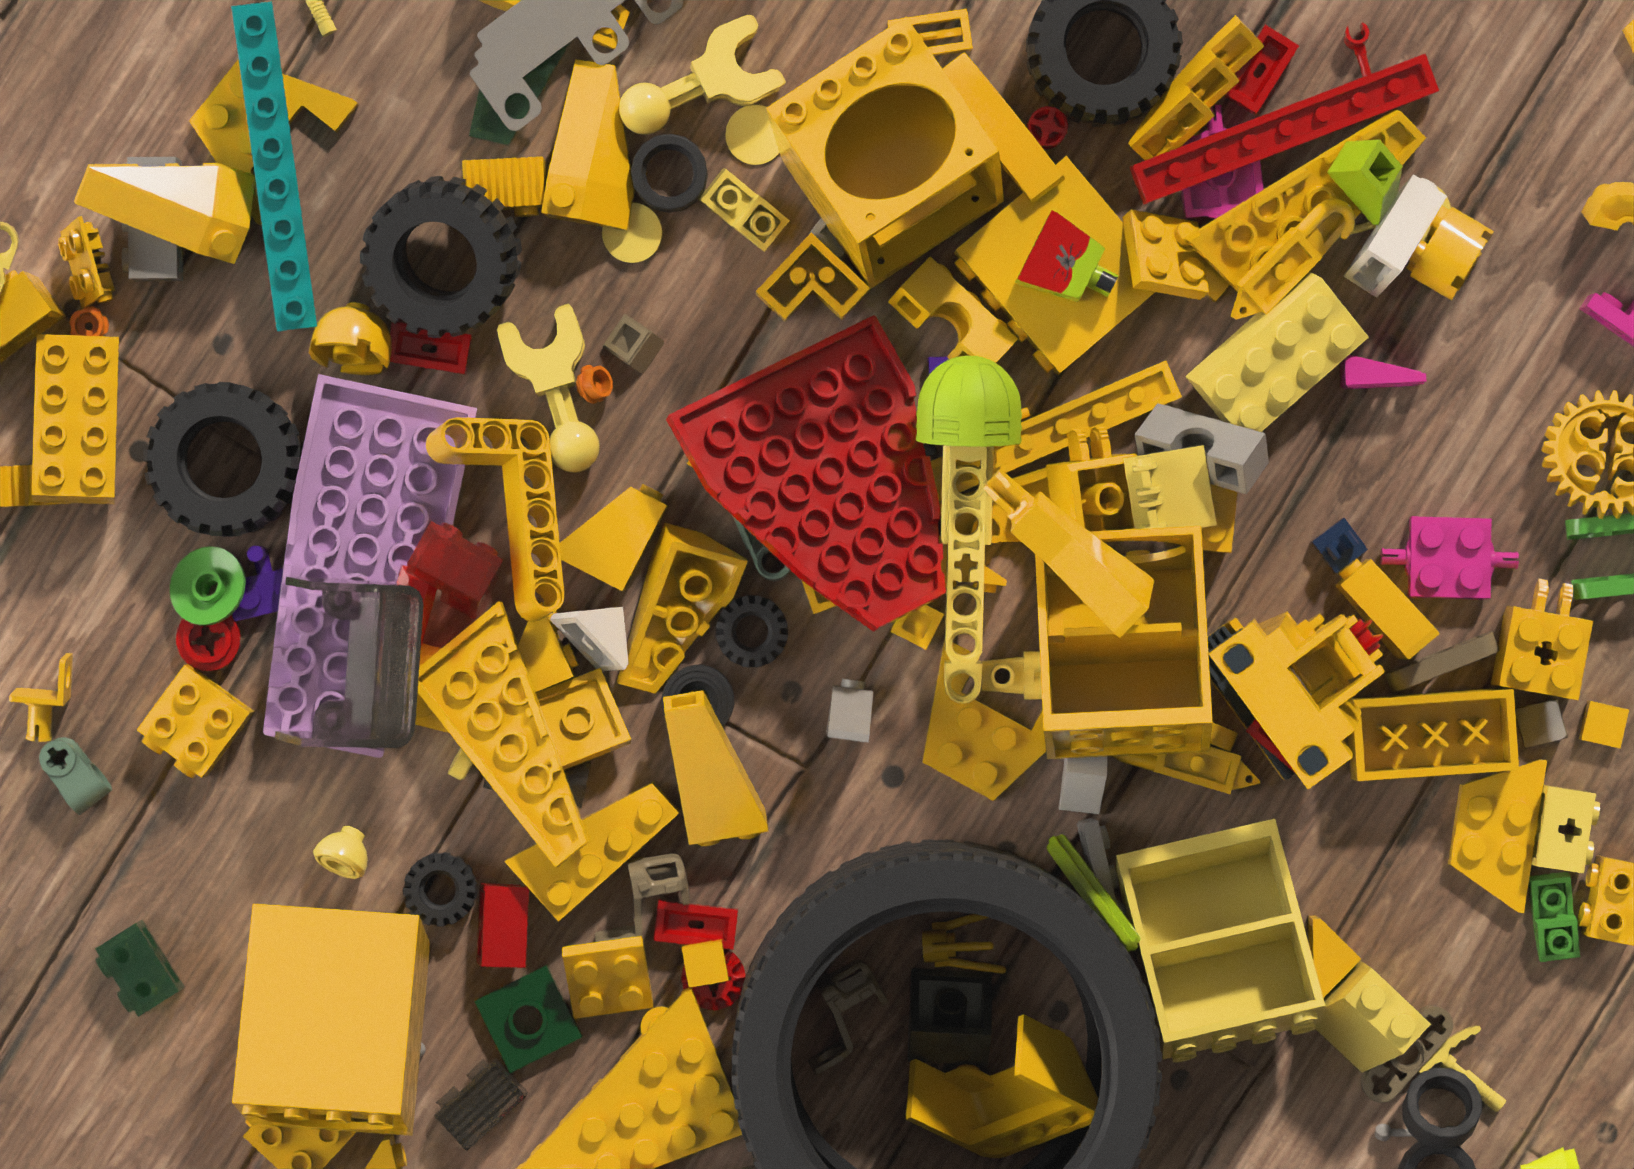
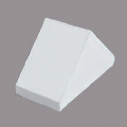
[550,607,629,671]
[1059,756,1107,814]

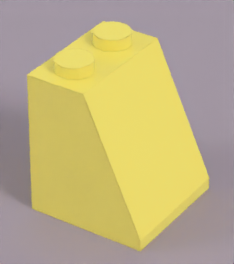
[1315,961,1431,1073]

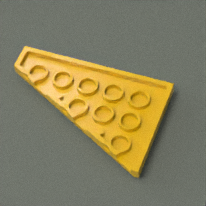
[516,987,742,1169]

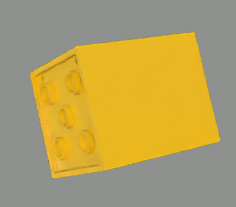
[766,16,1004,289]
[1035,526,1213,759]
[232,904,430,1136]

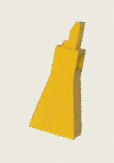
[983,469,1154,638]

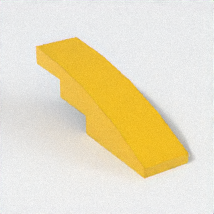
[1128,15,1264,160]
[942,52,1065,203]

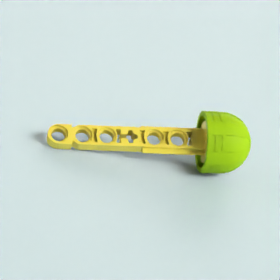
[916,356,1022,704]

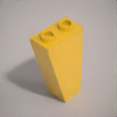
[663,690,769,846]

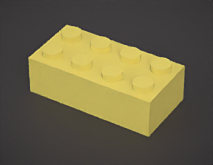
[1185,272,1369,432]

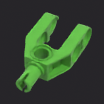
[1565,513,1634,600]

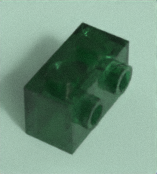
[95,920,185,1017]

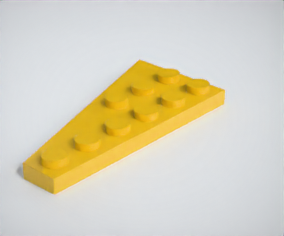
[1184,109,1426,292]
[406,601,590,867]

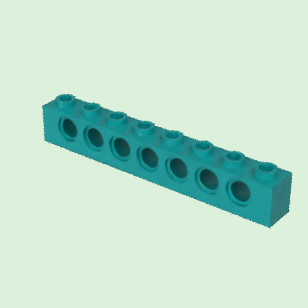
[231,1,317,331]

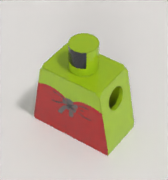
[1015,210,1119,302]

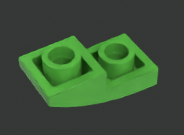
[1528,872,1580,962]

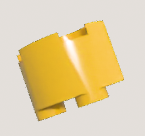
[1581,182,1634,231]

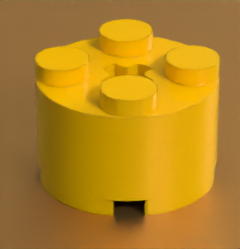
[1406,206,1494,301]

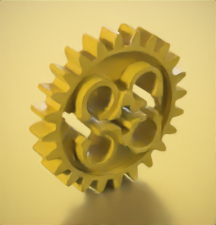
[1541,390,1634,519]

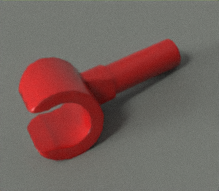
[1343,22,1372,77]

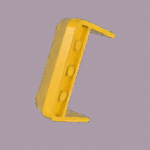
[906,1014,1098,1158]

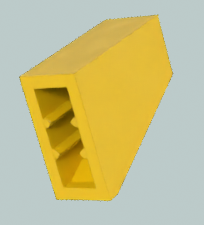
[560,484,668,591]
[1335,558,1440,660]

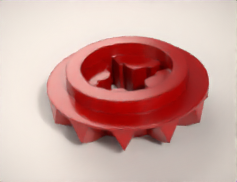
[176,615,240,671]
[681,949,746,1011]

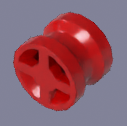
[1026,106,1068,150]

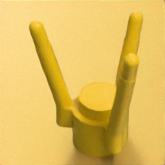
[922,914,1006,974]

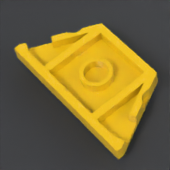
[1448,759,1547,913]

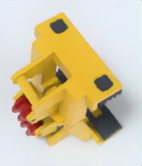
[1208,611,1385,789]

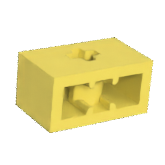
[1532,785,1600,873]

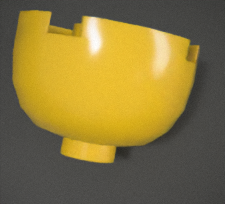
[308,302,392,375]

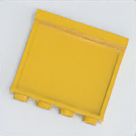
[954,156,1155,375]

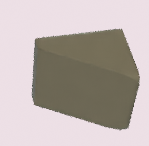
[602,314,664,373]
[1515,698,1568,748]

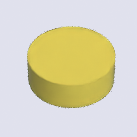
[448,747,473,780]

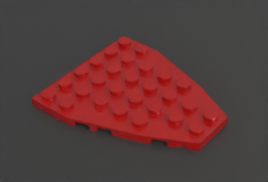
[666,315,946,632]

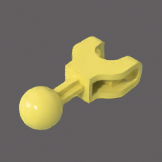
[619,15,786,135]
[497,303,600,472]

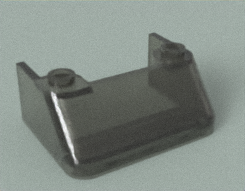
[275,576,424,748]

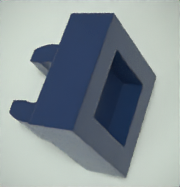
[1310,518,1368,574]

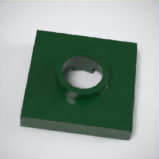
[474,964,583,1073]

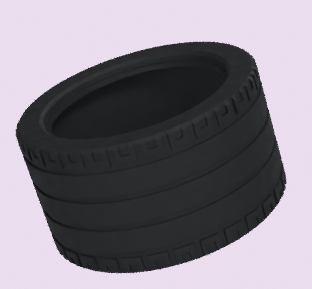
[732,839,1162,1169]

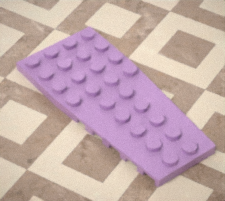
[263,374,477,758]

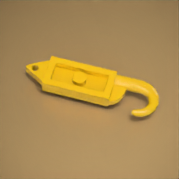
[1231,198,1355,320]
[1113,746,1260,794]

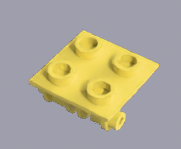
[1123,445,1217,529]

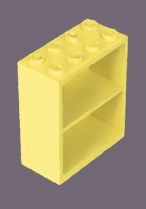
[1116,819,1325,1062]

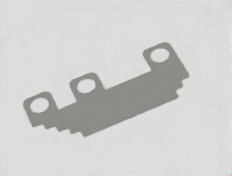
[470,0,683,131]

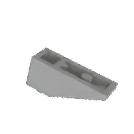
[826,679,873,743]

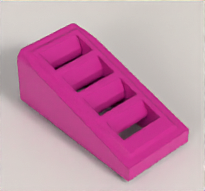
[1339,355,1427,389]

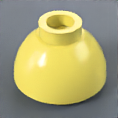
[313,826,368,879]

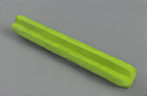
[1046,834,1141,952]

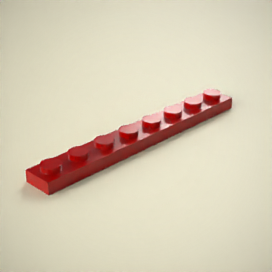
[1129,53,1439,205]

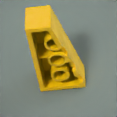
[504,781,680,922]

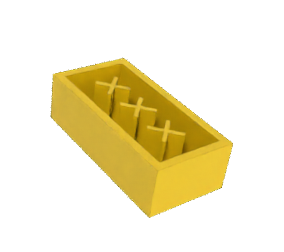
[0,270,66,363]
[31,334,119,504]
[1348,688,1519,781]

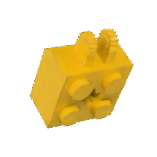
[1046,425,1137,531]
[1491,579,1593,700]

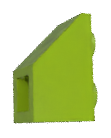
[1327,139,1403,225]

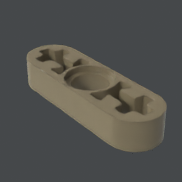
[1384,631,1500,693]
[1361,1005,1453,1103]

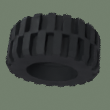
[1025,0,1183,127]
[360,176,522,338]
[143,382,303,537]

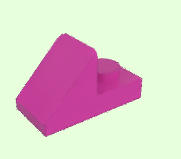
[1579,292,1634,347]

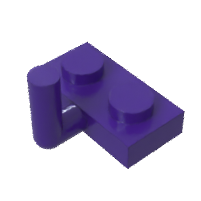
[232,546,283,622]

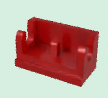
[476,883,529,968]

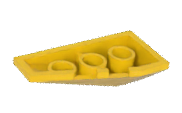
[541,59,635,231]
[74,163,255,264]
[617,523,748,694]

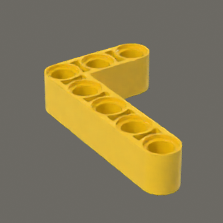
[426,417,564,622]

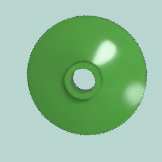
[170,546,246,626]

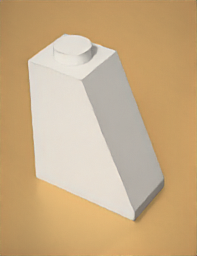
[1344,174,1447,298]

